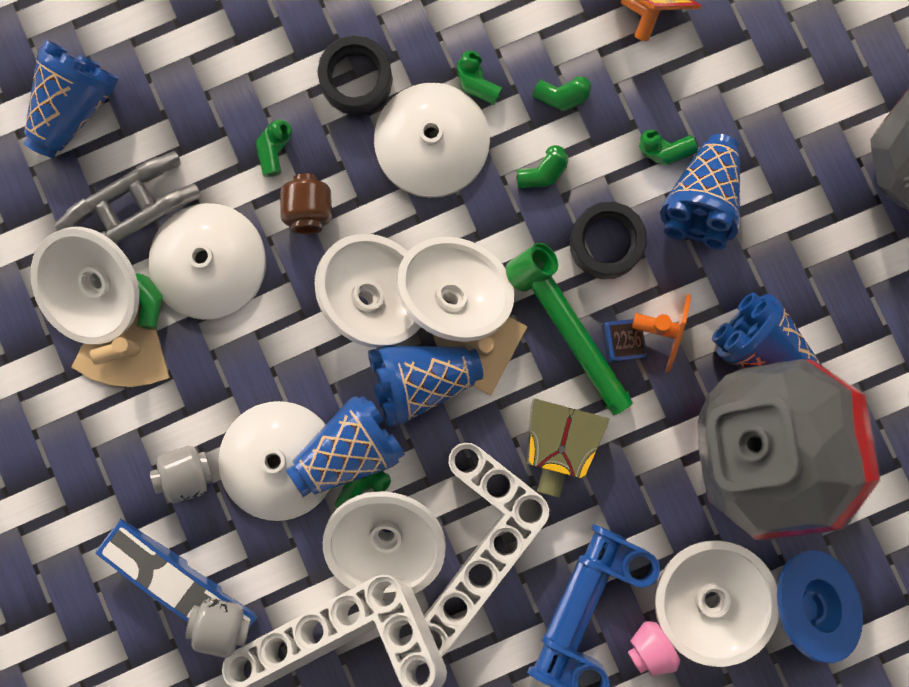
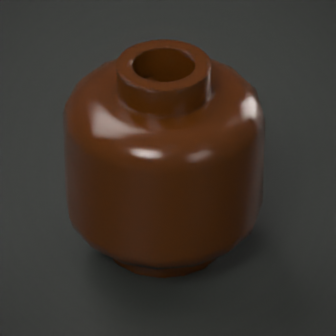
[280,173,332,235]

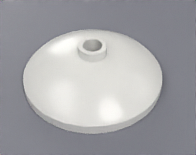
[374,83,490,198]
[148,204,267,320]
[30,227,139,344]
[315,234,421,348]
[396,237,514,342]
[218,401,330,521]
[323,492,446,599]
[655,540,779,667]

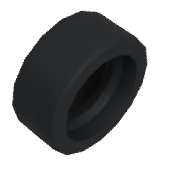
[317,35,393,116]
[569,201,647,279]

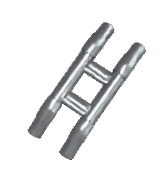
[54,151,201,244]

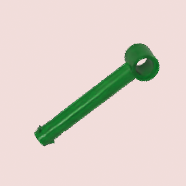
[506,243,633,416]

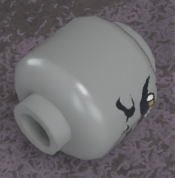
[150,446,213,504]
[185,598,250,658]

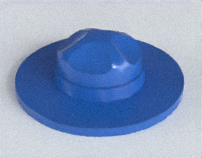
[777,550,863,663]

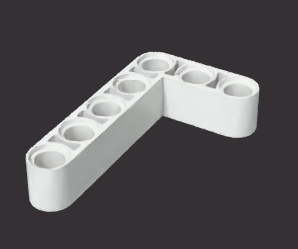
[424,443,549,657]
[222,574,447,687]

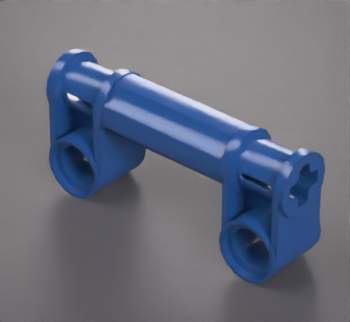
[527,524,660,687]

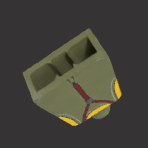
[526,399,610,498]

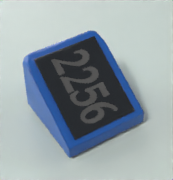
[602,319,648,363]

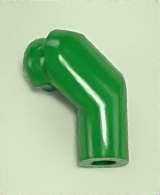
[457,51,502,106]
[532,76,591,111]
[256,119,292,177]
[639,130,698,165]
[517,145,569,189]
[135,273,163,330]
[335,470,391,508]

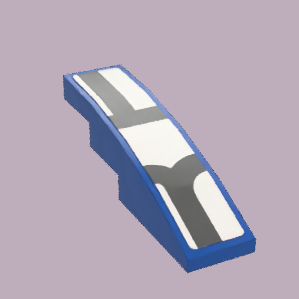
[95,518,257,646]

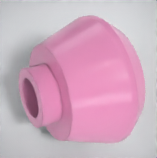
[628,621,681,676]

